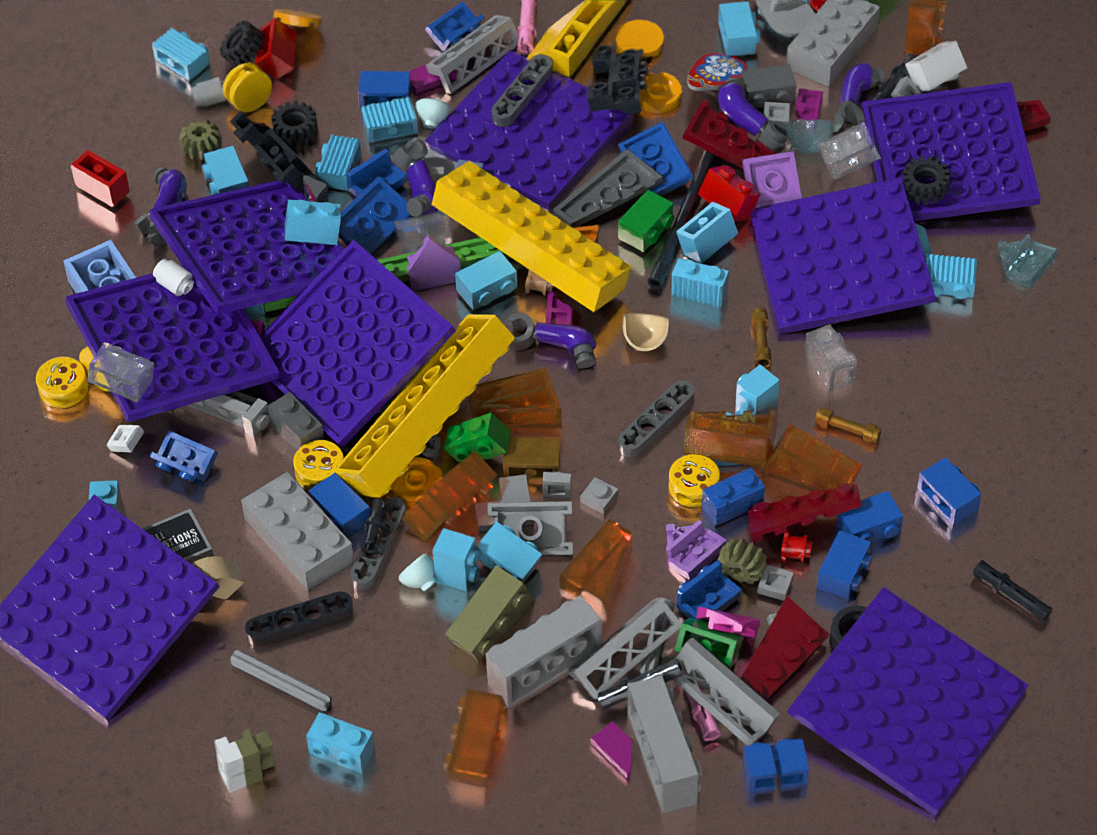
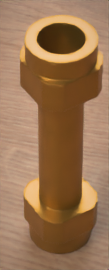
[751,308,772,368]
[815,407,882,444]

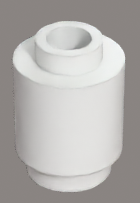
[153,259,194,296]

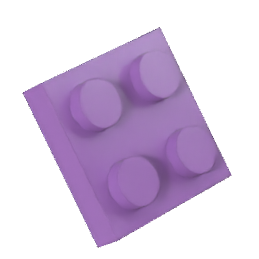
[742,151,802,208]

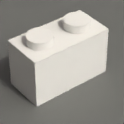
[905,41,967,93]

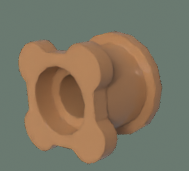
[525,270,554,296]

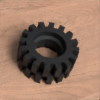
[219,20,264,67]
[271,101,318,147]
[903,156,950,205]

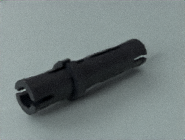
[870,53,918,101]
[972,560,1053,623]
[598,658,685,710]

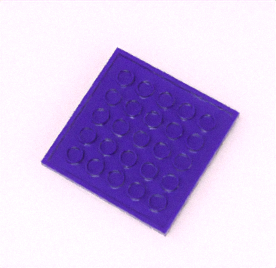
[424,50,633,210]
[862,82,1041,221]
[750,177,936,335]
[149,180,344,315]
[260,240,456,448]
[66,265,279,422]
[0,494,220,721]
[787,587,1029,816]

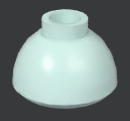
[416,99,451,129]
[399,554,437,592]

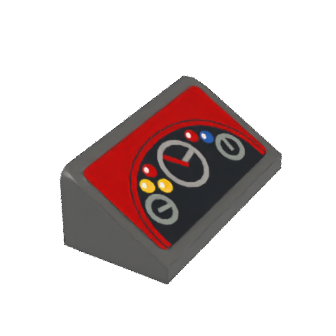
[303,175,329,203]

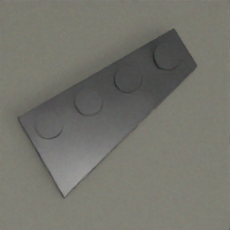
[553,149,663,228]

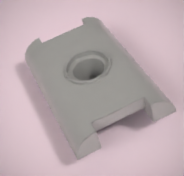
[488,501,573,555]

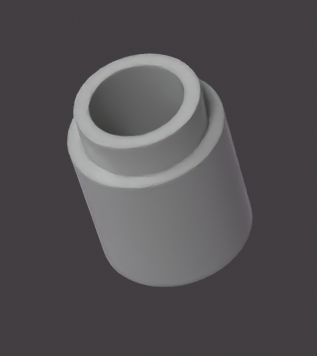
[191,77,226,107]

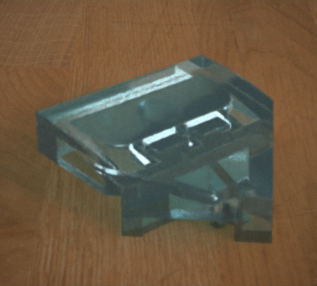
[997,234,1057,288]

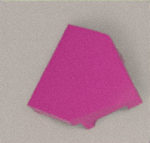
[696,607,761,638]

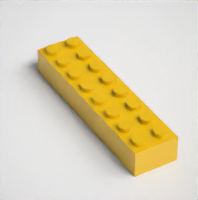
[432,161,632,312]
[333,314,515,498]

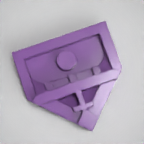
[407,235,461,292]
[666,521,727,581]

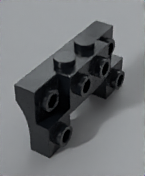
[587,45,648,114]
[229,111,322,191]

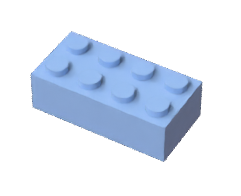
[63,240,136,293]

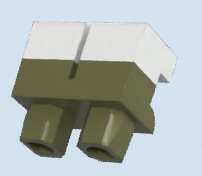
[215,729,275,793]

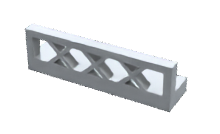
[426,15,519,94]
[186,391,257,428]
[568,598,681,699]
[670,638,780,746]

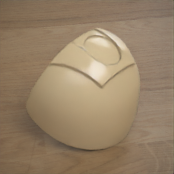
[622,313,669,351]

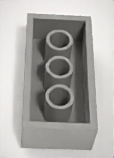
[786,0,880,87]
[241,472,354,591]
[486,595,602,708]
[628,675,702,813]

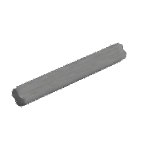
[230,650,332,711]

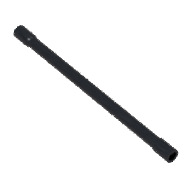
[647,111,732,289]

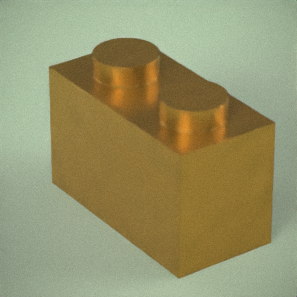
[503,436,560,481]

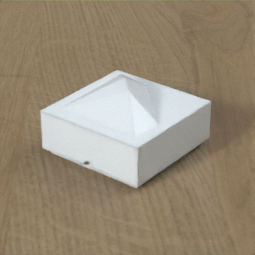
[107,425,144,452]

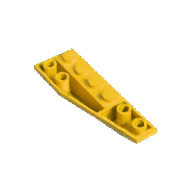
[526,0,627,79]

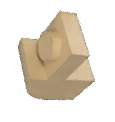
[192,556,245,600]

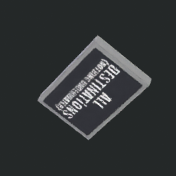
[142,509,213,564]

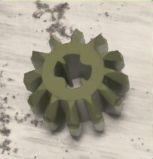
[179,119,222,161]
[718,538,767,584]

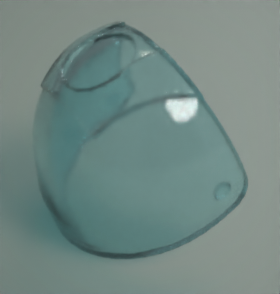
[786,120,831,154]

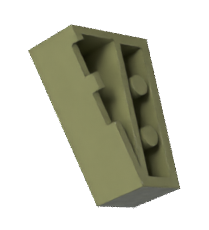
[445,565,535,661]

